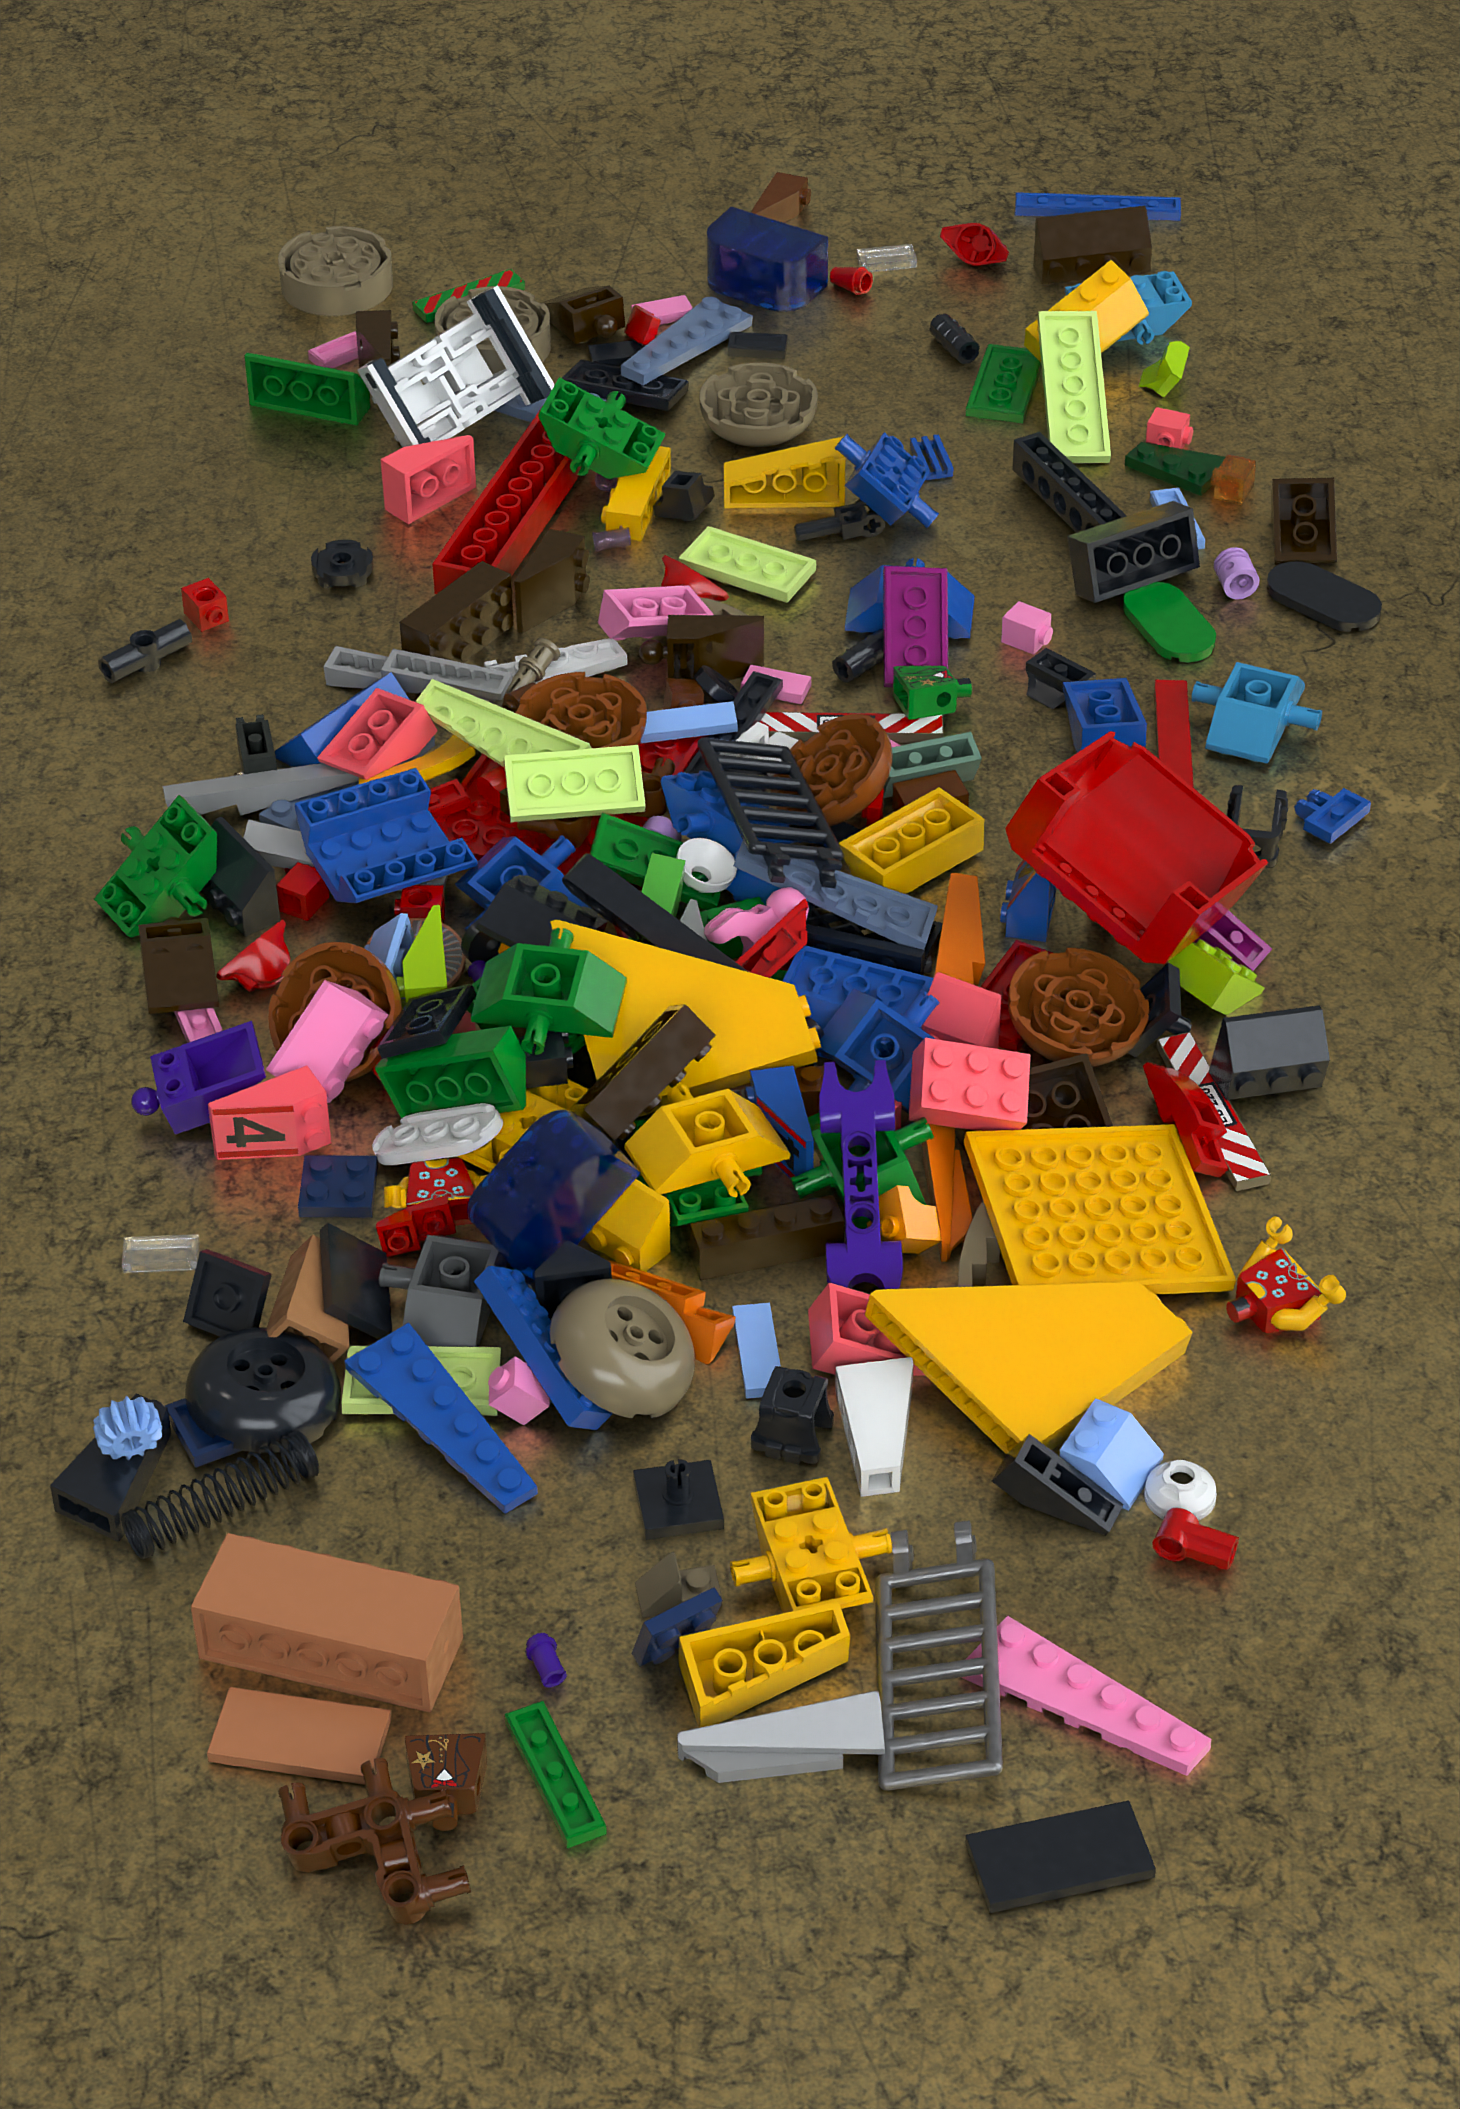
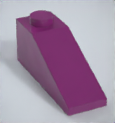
[1194,911,1272,971]

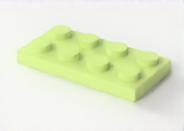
[678,526,816,603]
[504,745,646,822]
[341,1346,502,1416]

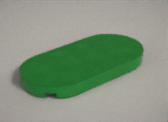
[1123,582,1216,663]

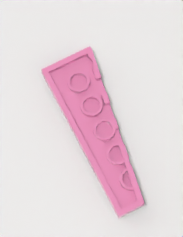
[961,1616,1212,1776]

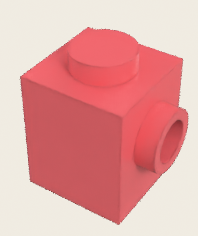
[1146,407,1193,449]

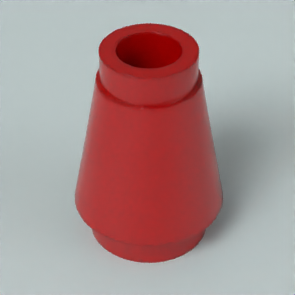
[830,267,873,295]

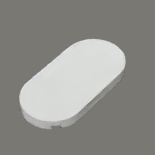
[372,1103,503,1165]

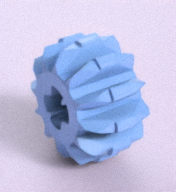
[93,1396,162,1460]

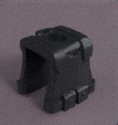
[1227,785,1288,869]
[751,1366,834,1465]

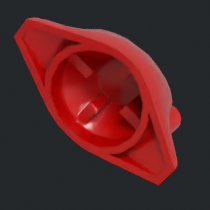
[940,223,1009,266]
[661,554,729,602]
[216,919,290,993]

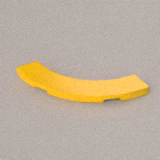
[359,734,476,784]

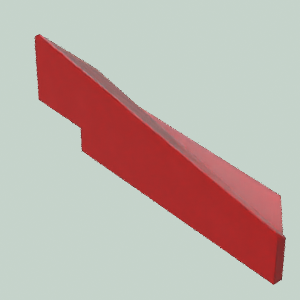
[736,898,808,978]

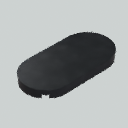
[1267,561,1382,632]

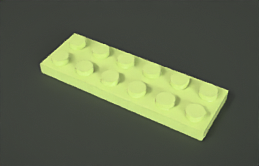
[1037,311,1111,463]

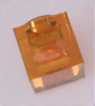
[1211,454,1256,505]

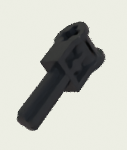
[794,499,885,541]

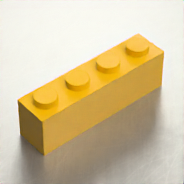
[601,446,671,541]

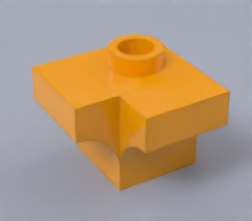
[867,1185,941,1254]

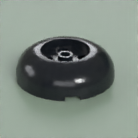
[185,1327,341,1453]

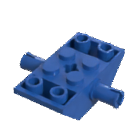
[834,432,939,528]
[845,558,975,639]
[661,771,795,857]
[455,835,592,932]
[816,989,940,1114]

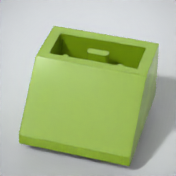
[1169,939,1265,1015]

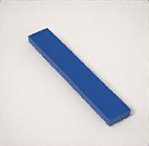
[1015,192,1181,221]

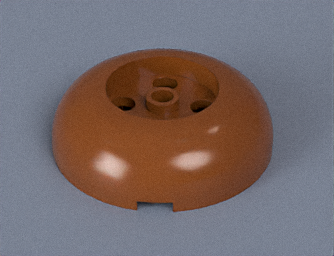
[515,672,647,748]
[771,714,893,828]
[268,942,402,1082]
[1008,948,1149,1067]

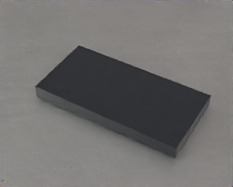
[562,359,689,411]
[965,1800,1156,1913]

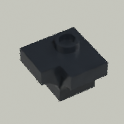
[653,471,715,521]

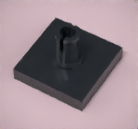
[1128,962,1192,1057]
[183,1249,272,1337]
[633,1459,724,1540]

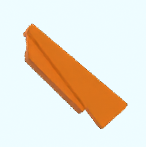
[934,873,985,986]
[922,1123,973,1262]
[607,1260,736,1365]

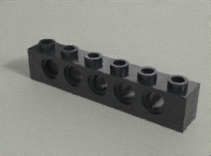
[1012,431,1127,533]

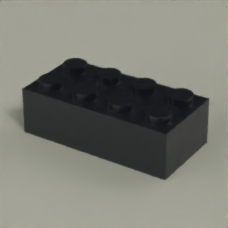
[1068,501,1200,603]

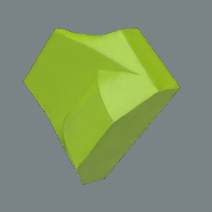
[1139,341,1190,398]

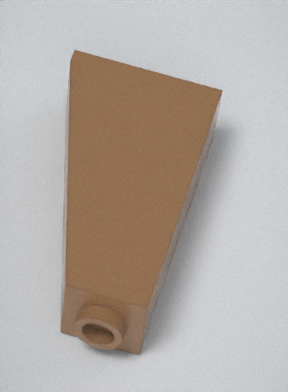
[267,1234,350,1364]

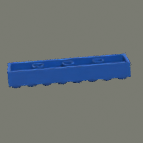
[474,1266,612,1430]

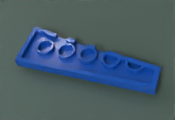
[344,1323,538,1514]

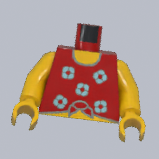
[384,1158,500,1226]
[1226,1216,1346,1334]

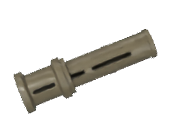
[492,638,561,707]

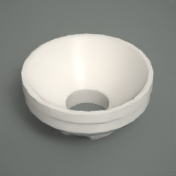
[676,838,737,893]
[1144,1460,1217,1521]

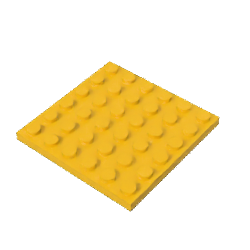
[963,1124,1237,1295]

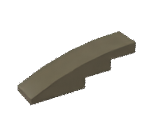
[958,1200,1000,1287]

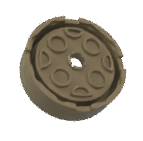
[278,226,393,316]
[435,286,551,374]

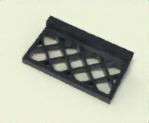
[805,902,943,975]

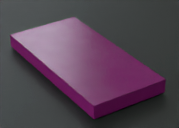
[883,566,948,688]

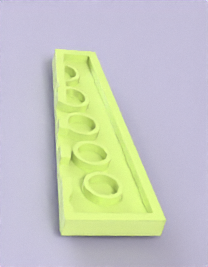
[415,679,592,767]

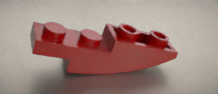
[1143,1062,1229,1178]

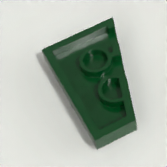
[1125,442,1233,496]

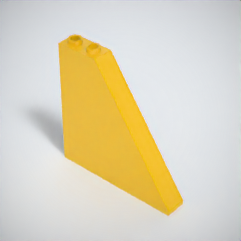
[550,920,822,1117]
[865,1281,1193,1454]

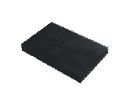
[377,984,477,1059]
[320,1223,392,1340]

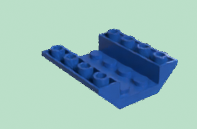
[295,768,478,903]
[783,946,934,1059]

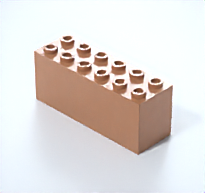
[191,1533,463,1713]

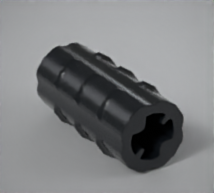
[929,313,980,364]
[832,629,884,683]

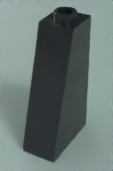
[50,1393,172,1542]

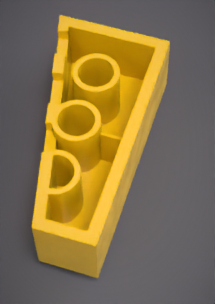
[724,436,846,508]
[679,1601,850,1728]

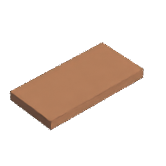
[207,1687,391,1785]

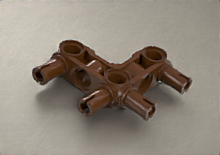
[517,758,675,848]
[278,1758,471,1925]

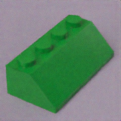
[244,353,371,426]
[375,1025,526,1119]

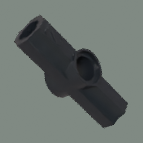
[98,619,192,684]

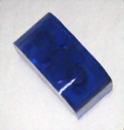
[707,207,828,312]
[467,1110,641,1280]

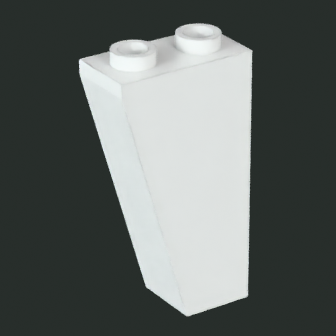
[835,1357,913,1497]

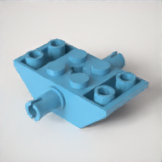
[1065,271,1192,345]
[1191,662,1322,764]

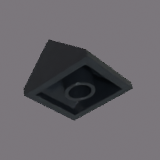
[534,1240,612,1320]

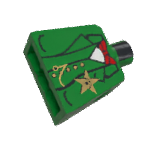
[893,666,972,720]

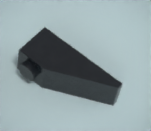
[992,1434,1124,1536]

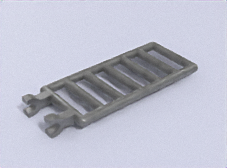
[875,1520,1003,1790]

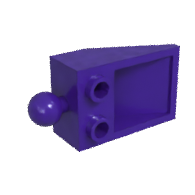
[131,1021,266,1135]

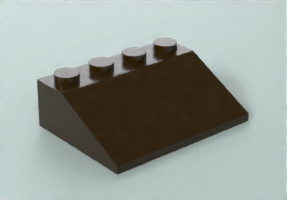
[955,1053,1113,1158]

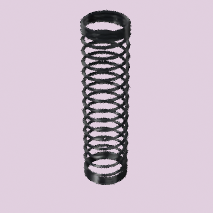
[121,1430,320,1559]

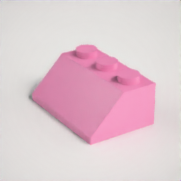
[598,585,714,640]
[266,980,388,1103]

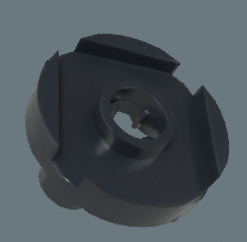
[311,540,374,588]

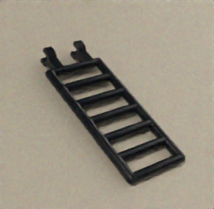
[697,737,844,888]

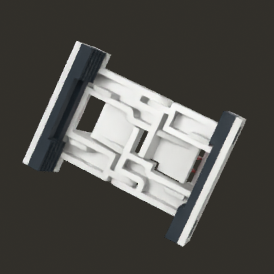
[357,286,554,448]

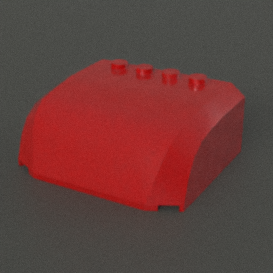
[1005,731,1268,964]

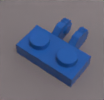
[1294,788,1371,844]

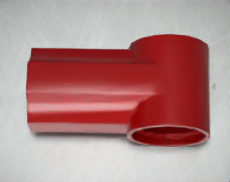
[1152,1508,1239,1570]

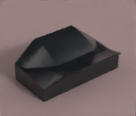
[1026,648,1096,709]

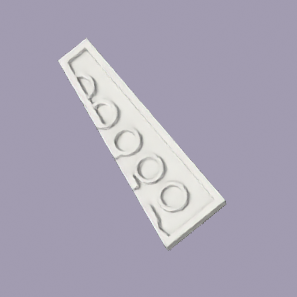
[483,638,627,703]

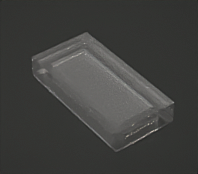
[857,244,917,272]
[122,1234,200,1273]

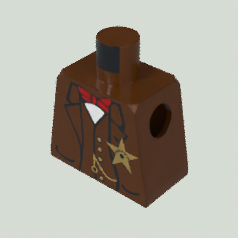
[405,1733,487,1831]

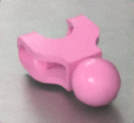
[704,887,809,957]

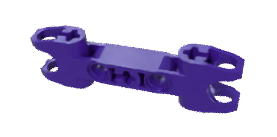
[819,1060,903,1290]

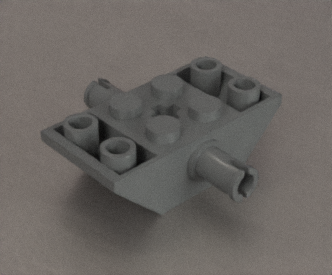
[379,1235,532,1347]

